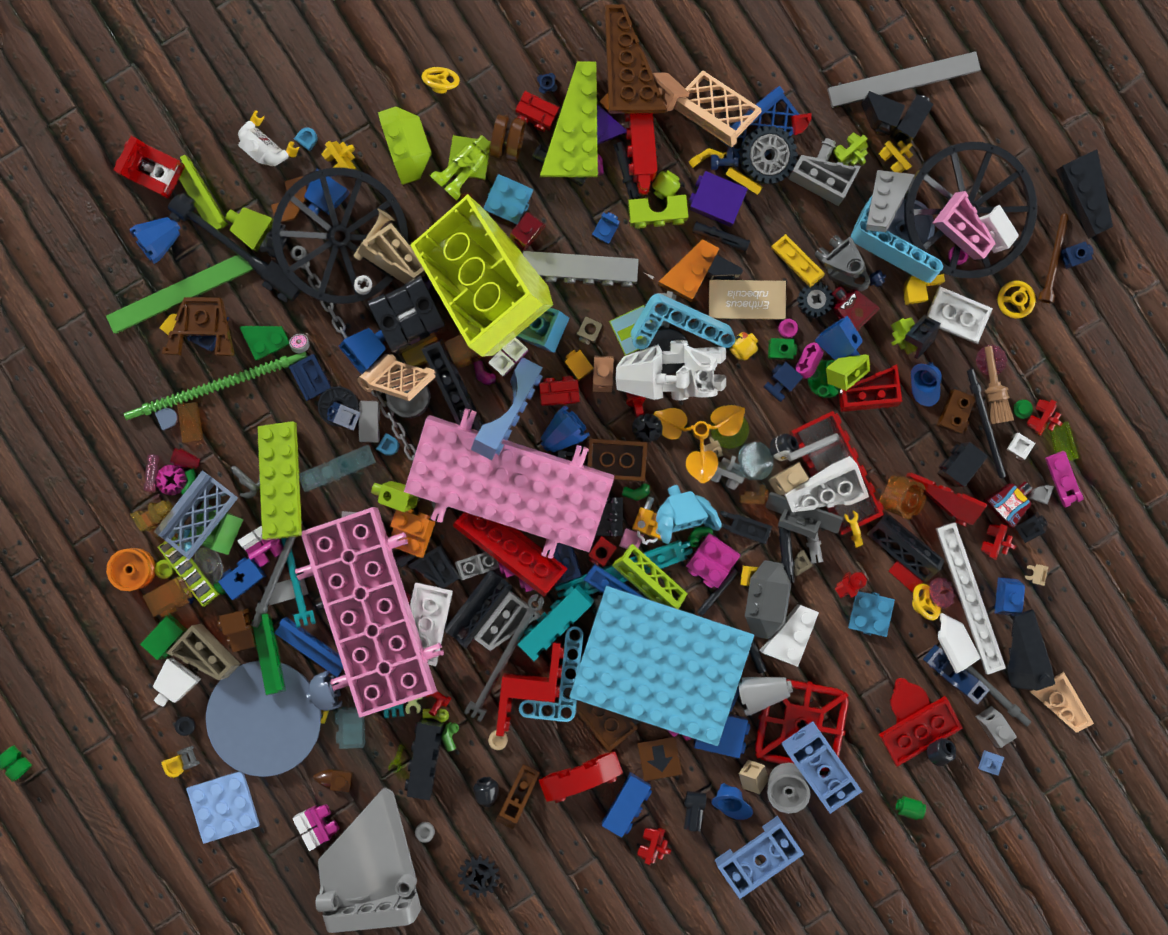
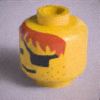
[729,332,758,360]

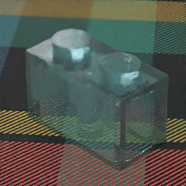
[335,707,365,749]

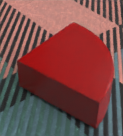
[791,113,812,135]

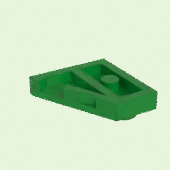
[239,326,290,361]

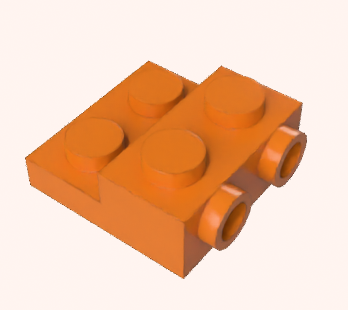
[390,509,436,558]

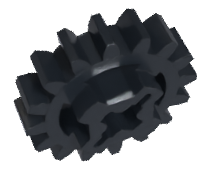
[458,854,500,898]

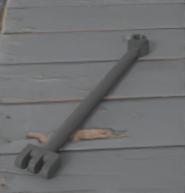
[464,594,544,722]

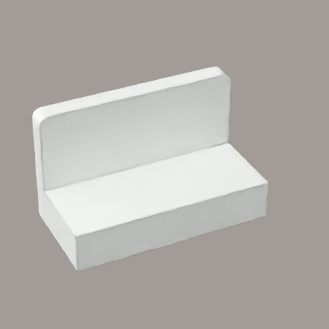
[979,205,1019,253]

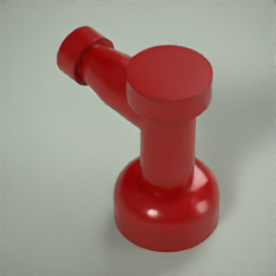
[425,691,452,717]

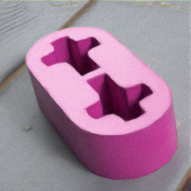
[796,343,823,378]

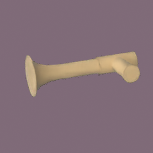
[353,209,394,260]

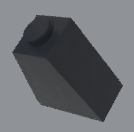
[890,94,934,146]

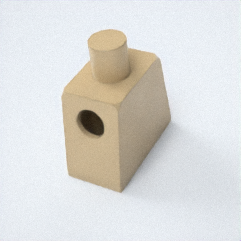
[768,461,809,495]

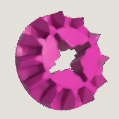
[155,465,187,495]

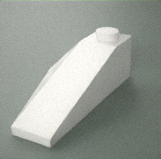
[785,456,869,512]

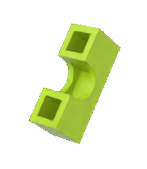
[628,195,688,229]

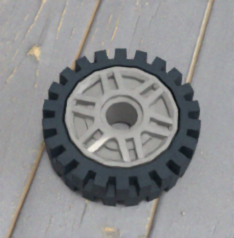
[739,126,798,184]

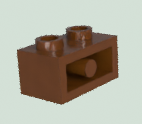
[936,389,976,434]

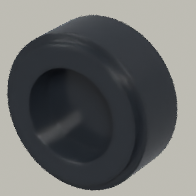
[175,716,196,736]

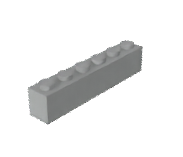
[523,251,638,287]

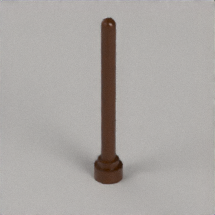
[1038,213,1069,304]

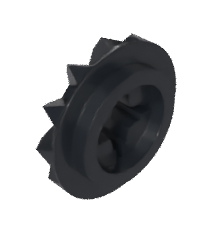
[632,414,663,443]

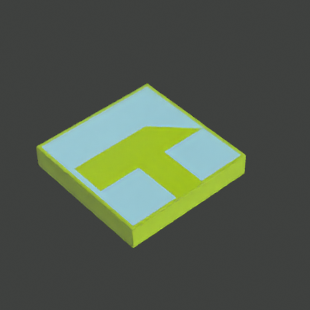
[609,305,652,356]

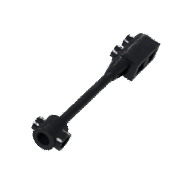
[168,192,307,303]

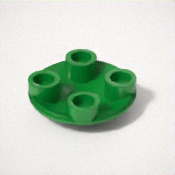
[808,360,841,398]

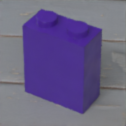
[688,171,748,227]

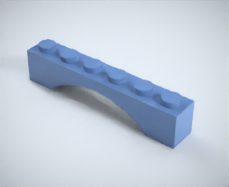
[471,357,543,460]

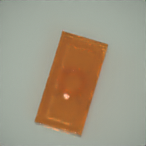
[177,402,203,443]

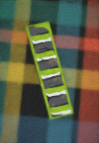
[158,536,219,607]

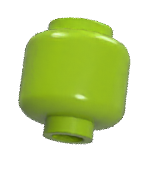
[652,170,680,200]

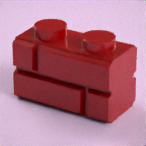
[515,91,560,132]
[539,376,580,407]

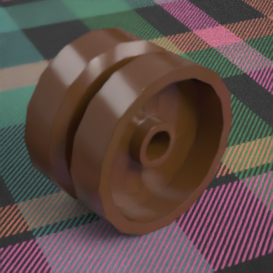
[490,114,525,162]

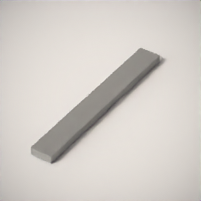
[827,52,981,108]

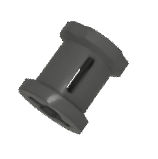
[177,745,200,770]

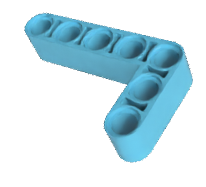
[851,196,943,283]
[631,294,735,350]
[519,626,584,722]

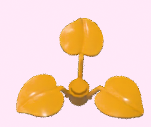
[654,405,745,484]

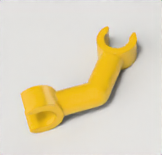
[689,148,727,168]
[844,511,863,548]

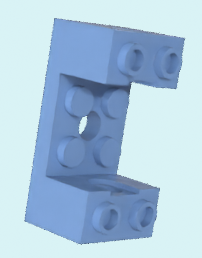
[782,721,862,814]
[715,816,804,899]

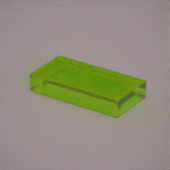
[1049,421,1079,461]

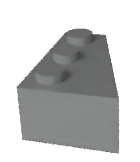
[474,591,541,651]

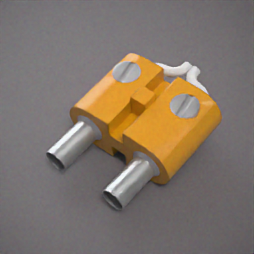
[632,497,662,545]

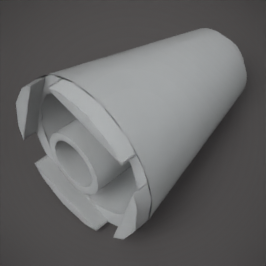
[738,677,793,716]

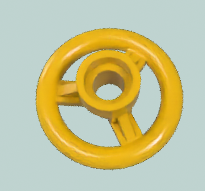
[422,67,460,93]
[997,281,1036,319]
[912,584,941,620]

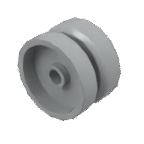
[767,763,811,814]

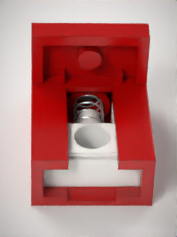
[114,136,185,199]

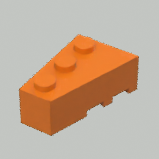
[658,239,719,302]

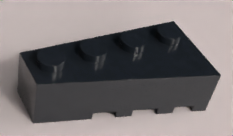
[1056,149,1113,239]
[404,717,444,801]

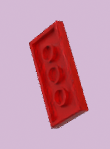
[878,696,963,767]

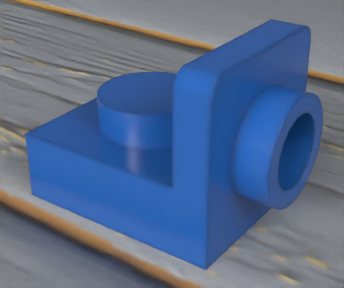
[592,212,620,245]

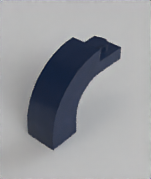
[923,645,990,705]

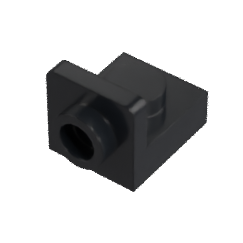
[1015,512,1048,543]

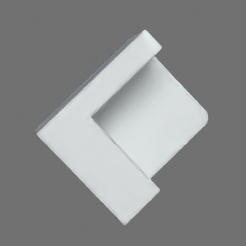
[1007,433,1035,460]

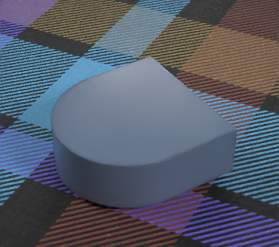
[155,408,178,430]

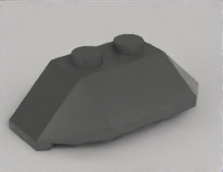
[745,560,791,639]

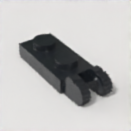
[720,510,772,544]

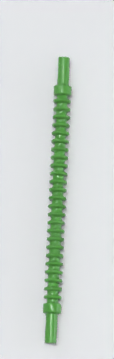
[124,351,308,420]

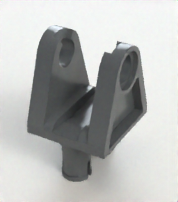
[815,235,870,291]

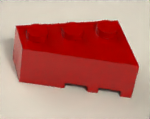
[839,364,902,412]

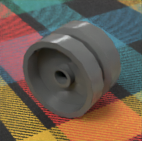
[386,375,431,419]

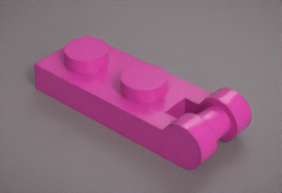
[1045,451,1084,508]

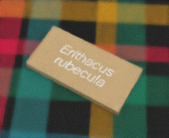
[709,280,786,320]

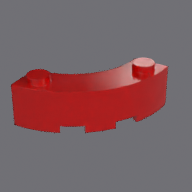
[539,751,623,803]

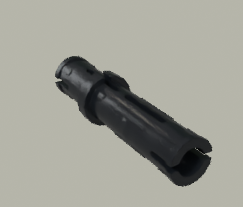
[613,142,641,200]
[692,221,750,252]
[778,526,795,583]

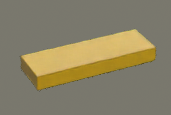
[771,234,825,288]

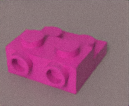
[686,533,740,588]

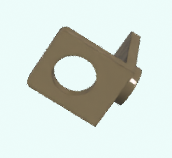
[576,317,602,345]

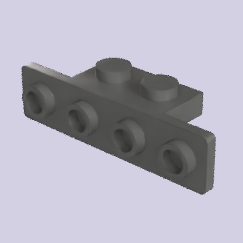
[765,492,843,539]

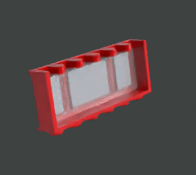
[789,411,884,535]

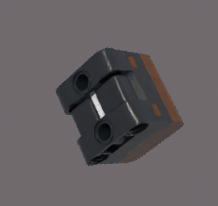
[368,276,448,355]

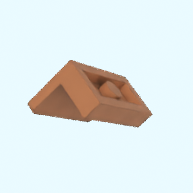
[652,73,690,111]

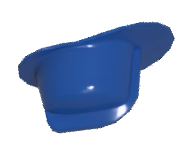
[911,362,942,406]
[711,783,753,820]

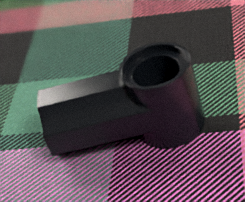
[684,791,706,832]

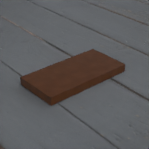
[564,688,638,752]

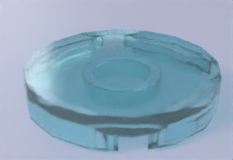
[738,442,773,480]

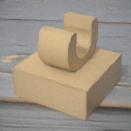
[704,437,723,458]
[1025,564,1048,586]

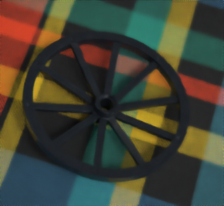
[904,142,1037,278]
[272,167,408,304]

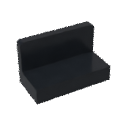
[904,315,941,359]

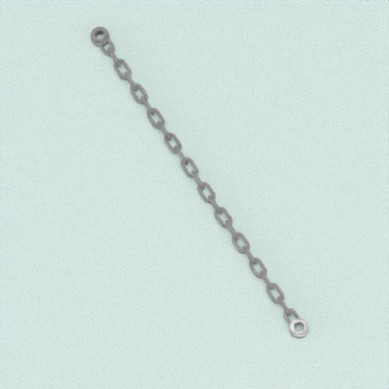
[291,246,436,508]

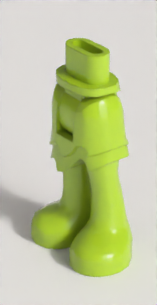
[430,135,491,201]

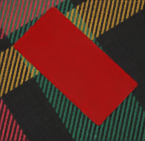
[889,560,924,593]

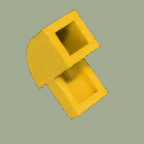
[903,274,945,305]

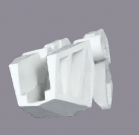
[616,340,726,400]

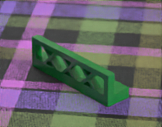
[252,614,286,696]

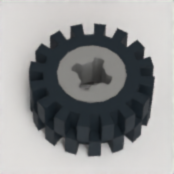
[797,282,834,318]

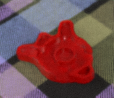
[890,678,930,724]

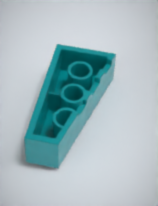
[518,584,594,661]

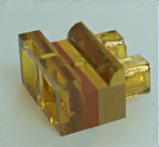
[130,500,173,531]

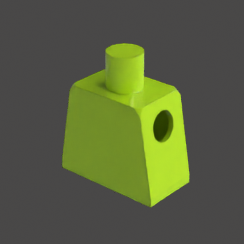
[225,207,273,253]
[371,481,419,512]

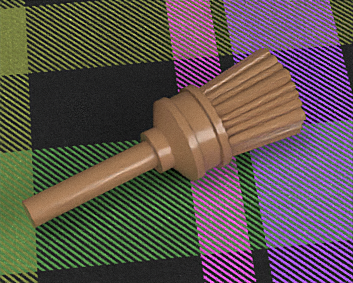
[984,346,1014,424]

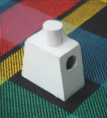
[153,657,201,707]

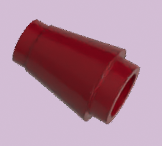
[170,448,201,470]

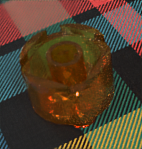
[880,476,926,519]

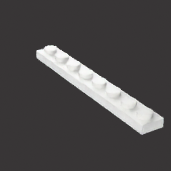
[936,523,1006,674]

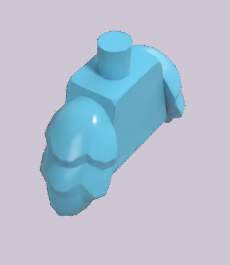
[656,485,722,544]

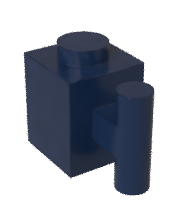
[763,362,803,402]

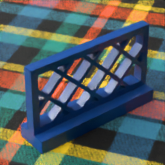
[719,86,800,164]

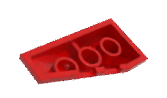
[906,473,987,527]

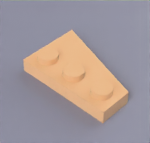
[1029,672,1094,733]

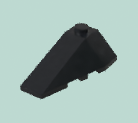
[1006,609,1055,691]

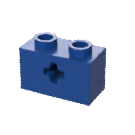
[218,557,267,600]

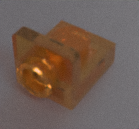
[739,485,768,505]

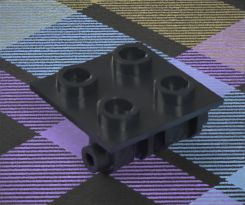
[595,498,623,536]

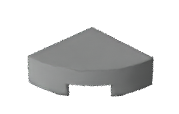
[1028,485,1054,505]

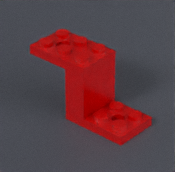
[496,640,565,737]

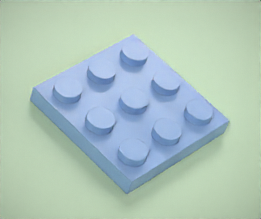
[186,771,260,844]

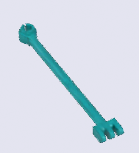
[281,538,316,628]

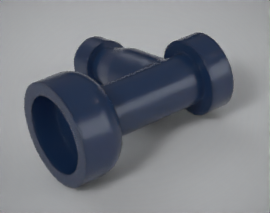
[711,145,738,170]

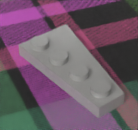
[866,170,915,232]

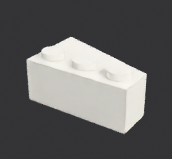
[759,604,819,667]

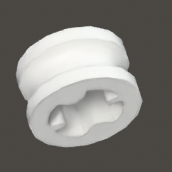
[354,275,372,295]

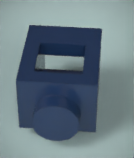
[1061,241,1094,269]

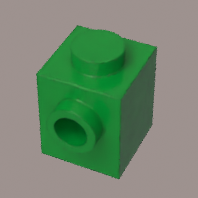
[768,338,797,360]

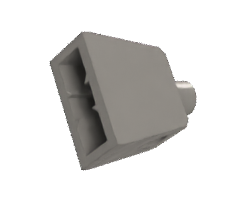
[975,706,1017,748]

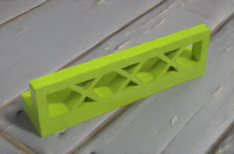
[179,155,229,231]
[612,544,688,609]

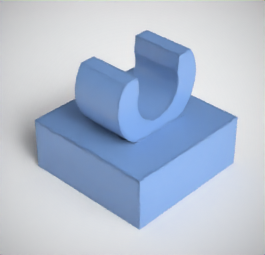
[978,750,1004,775]

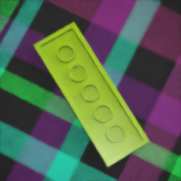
[258,421,302,540]

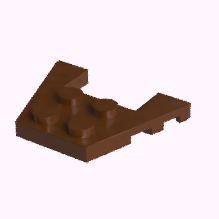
[162,297,234,356]

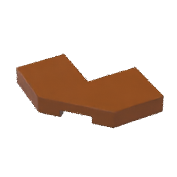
[271,176,307,223]

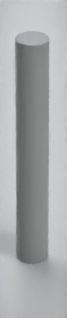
[787,433,840,461]

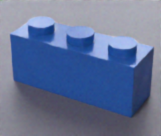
[602,772,652,838]

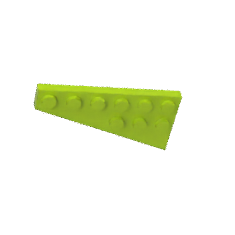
[540,61,598,177]

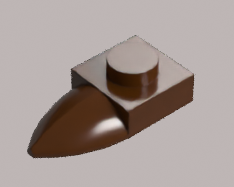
[313,770,352,792]

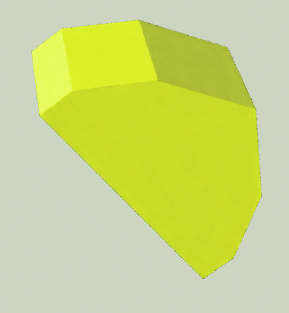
[410,194,553,357]

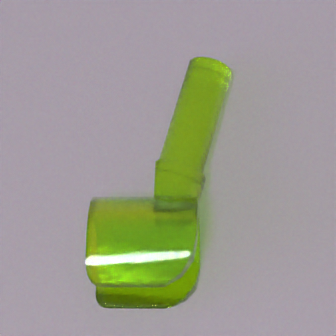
[388,744,404,773]

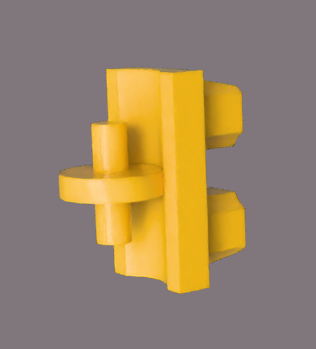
[879,140,913,173]
[322,141,357,170]

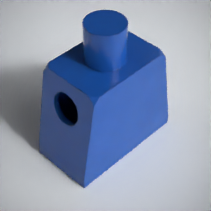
[304,169,350,215]
[815,316,862,360]
[338,328,386,375]
[995,577,1025,615]

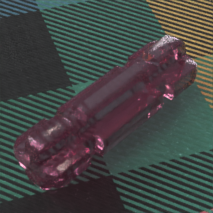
[144,454,159,492]

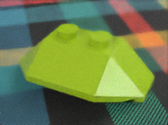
[378,107,432,185]

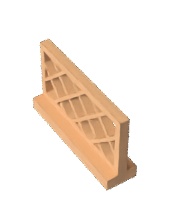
[674,71,762,147]

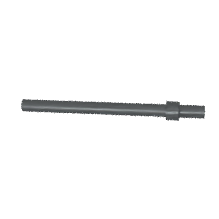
[251,521,303,628]
[941,646,1031,727]

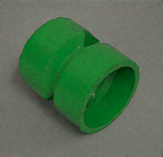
[0,745,32,782]

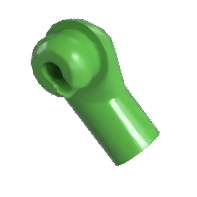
[441,722,459,752]

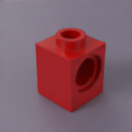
[588,536,617,566]

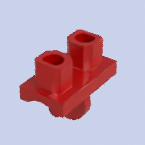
[1027,399,1063,436]
[981,524,1016,560]
[835,572,867,598]
[637,828,671,865]

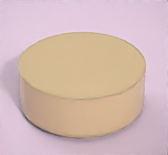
[488,730,508,750]

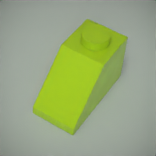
[826,354,870,391]

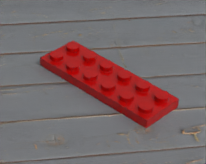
[453,512,568,597]

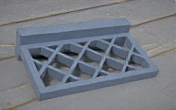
[154,470,238,560]

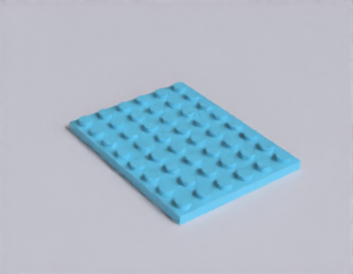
[569,586,754,746]

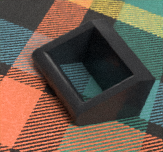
[705,255,743,280]

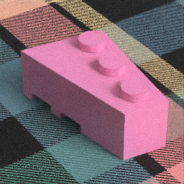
[933,191,996,260]

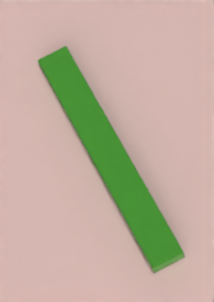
[106,255,254,334]

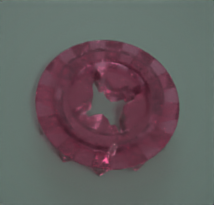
[976,345,1008,375]
[929,577,956,608]

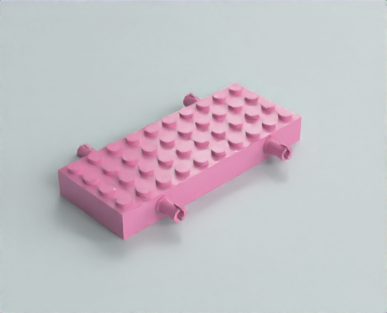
[404,409,614,558]
[295,507,444,718]

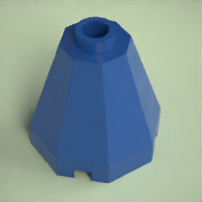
[129,217,181,264]
[541,406,590,452]

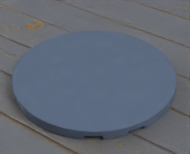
[206,661,322,777]

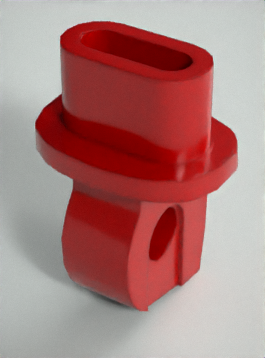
[626,392,646,418]

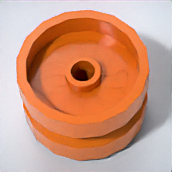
[106,548,156,591]

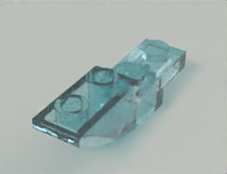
[299,445,376,493]

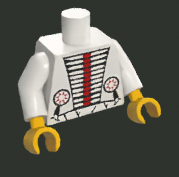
[238,111,299,166]

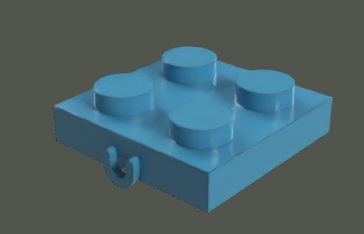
[483,174,533,224]
[848,591,895,637]

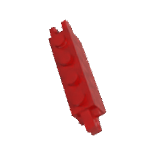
[624,113,657,195]

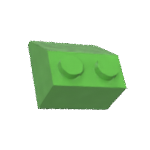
[187,503,243,555]

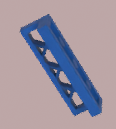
[275,617,344,677]

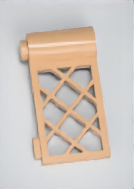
[358,354,436,401]

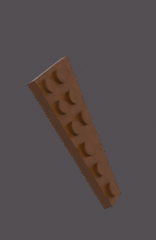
[605,4,667,114]

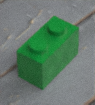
[140,615,188,660]

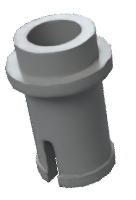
[817,138,836,162]

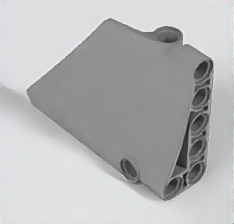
[316,788,421,933]

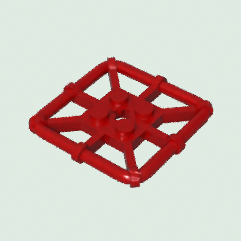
[755,679,849,772]

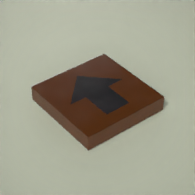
[637,736,682,781]

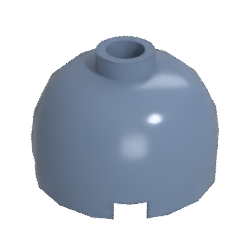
[307,671,342,711]

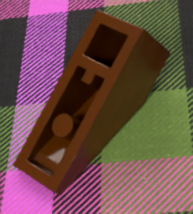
[496,764,540,829]

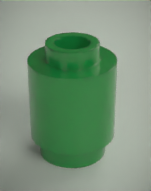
[896,796,926,820]

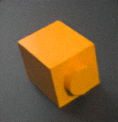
[565,350,594,381]

